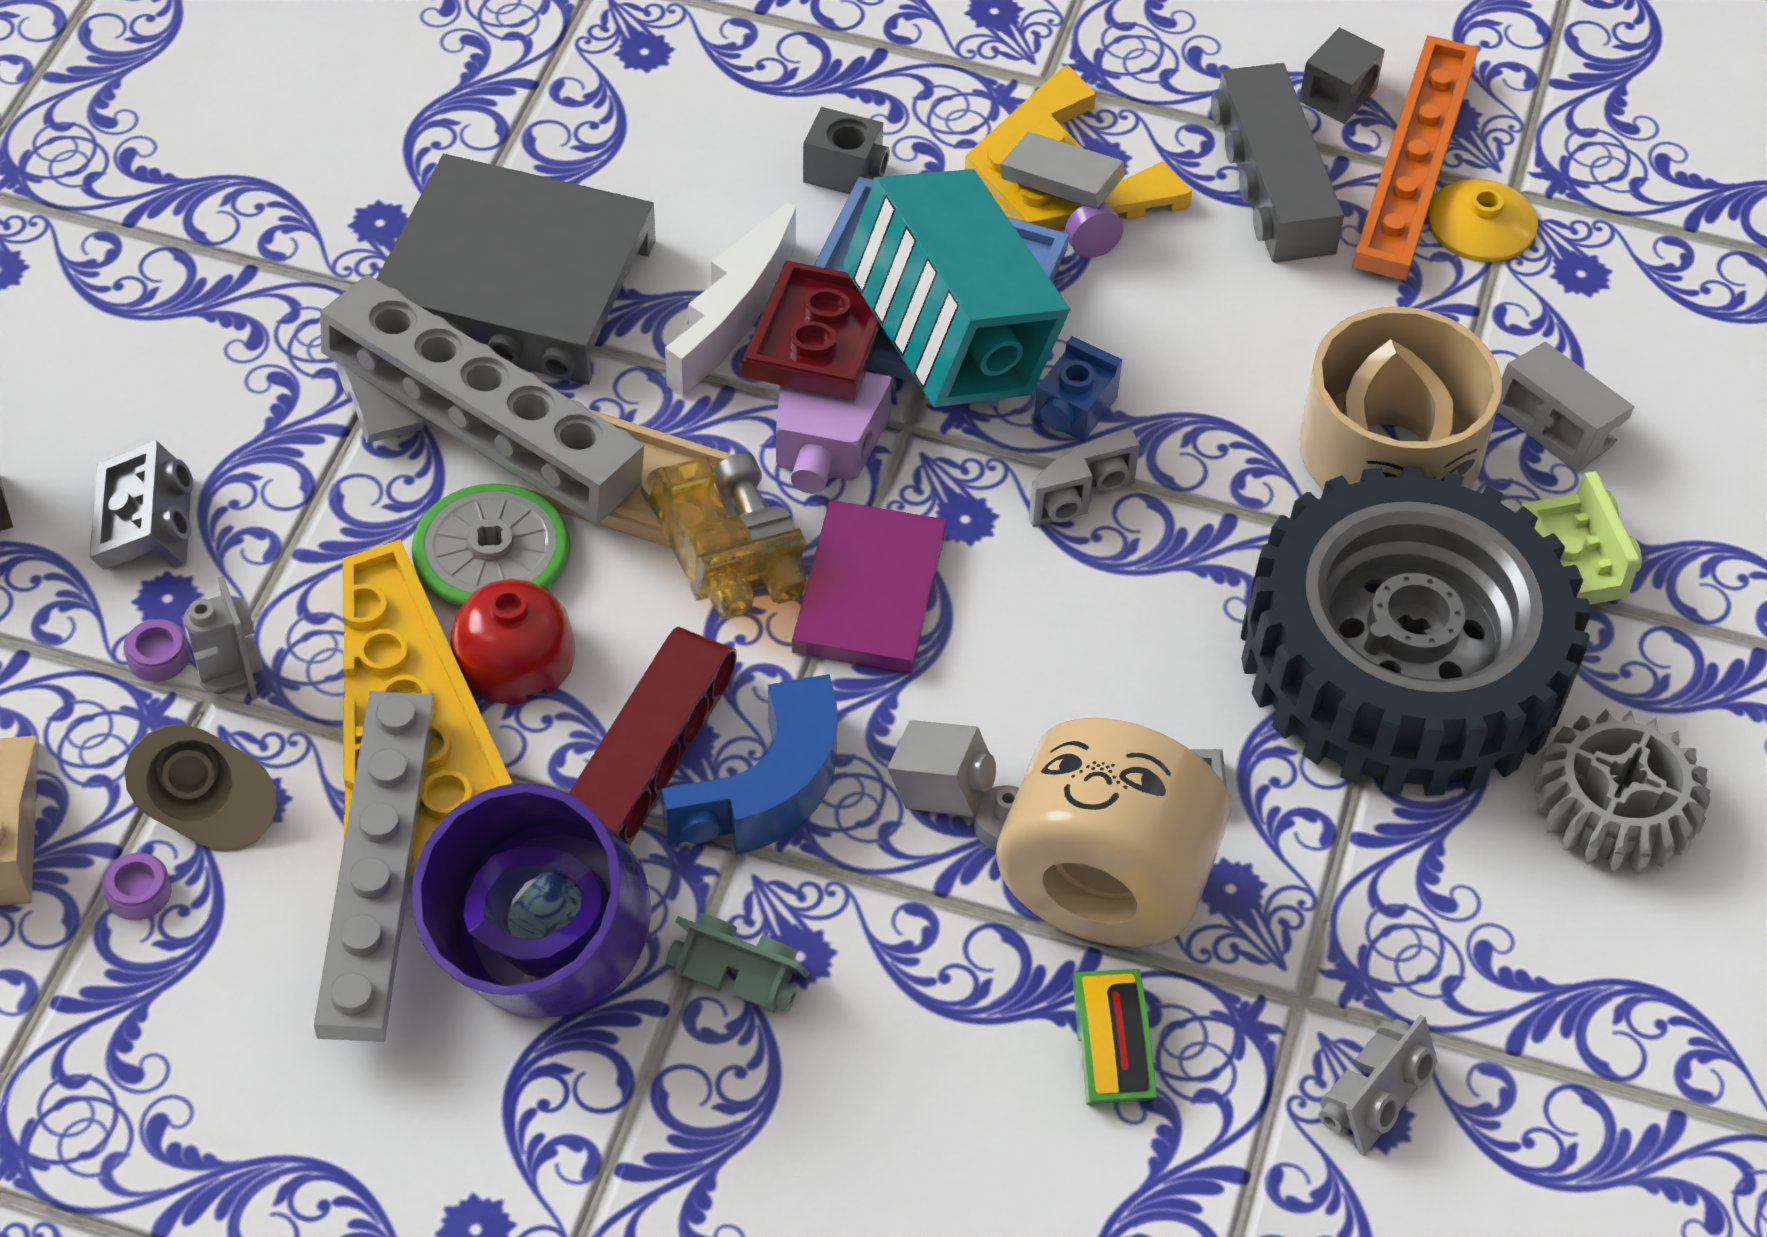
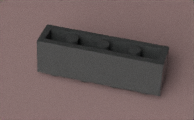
[1211,63,1344,262]

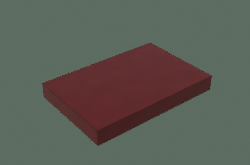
[741,261,883,401]

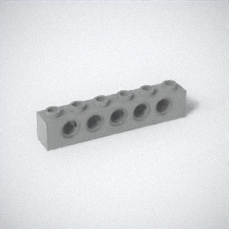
[320,274,645,526]

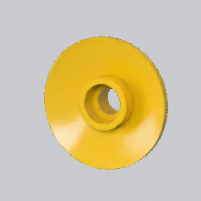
[1427,179,1538,262]

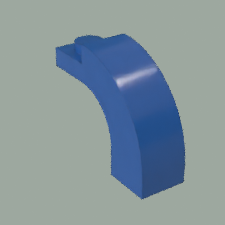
[662,674,838,855]

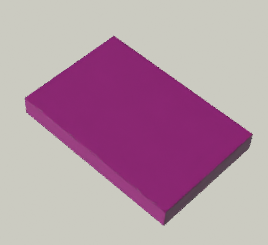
[792,500,947,674]

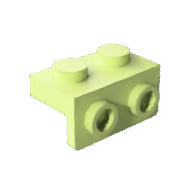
[1520,471,1642,605]

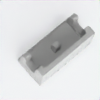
[1497,341,1635,472]

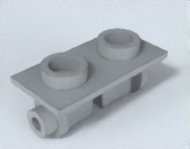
[184,576,263,700]
[1318,1015,1438,1155]

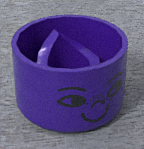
[411,783,651,1018]

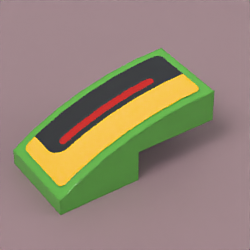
[1072,969,1157,1104]

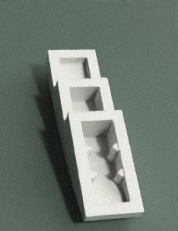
[665,202,796,397]

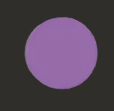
[1065,202,1123,258]
[123,619,190,682]
[102,853,172,920]

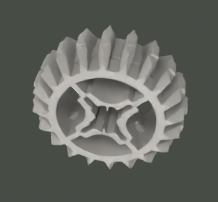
[1534,709,1711,873]

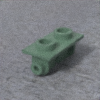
[666,913,810,1013]

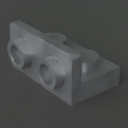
[89,440,193,570]

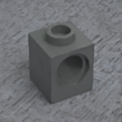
[1299,27,1385,124]
[803,107,890,194]

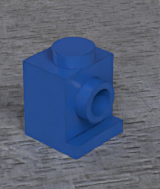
[1034,336,1122,442]

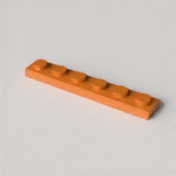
[1352,35,1479,281]

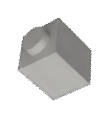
[887,720,996,817]

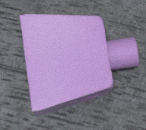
[776,372,892,494]

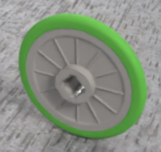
[412,483,570,607]

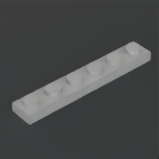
[314,691,435,1042]

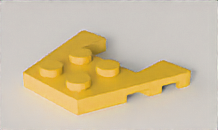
[964,65,1192,231]

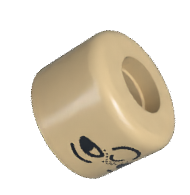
[1299,307,1502,490]
[996,718,1232,947]

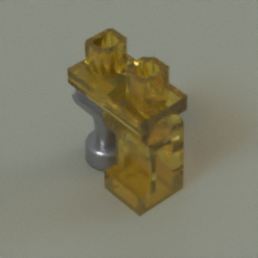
[649,453,807,619]

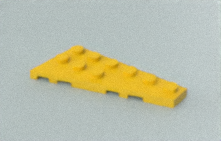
[342,539,513,876]

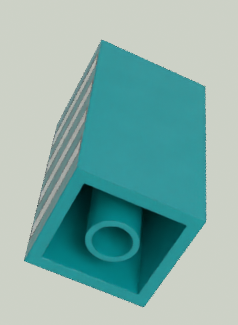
[842,169,1071,407]

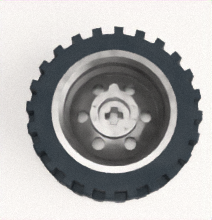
[1241,466,1591,796]

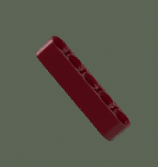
[553,626,737,881]

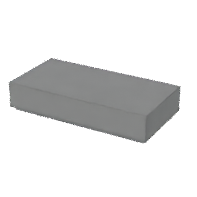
[1000,131,1125,209]

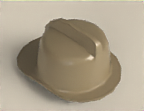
[125,724,277,850]

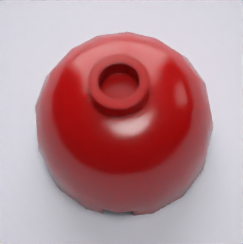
[450,579,576,705]

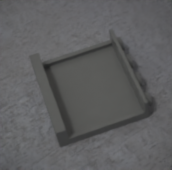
[376,153,656,385]

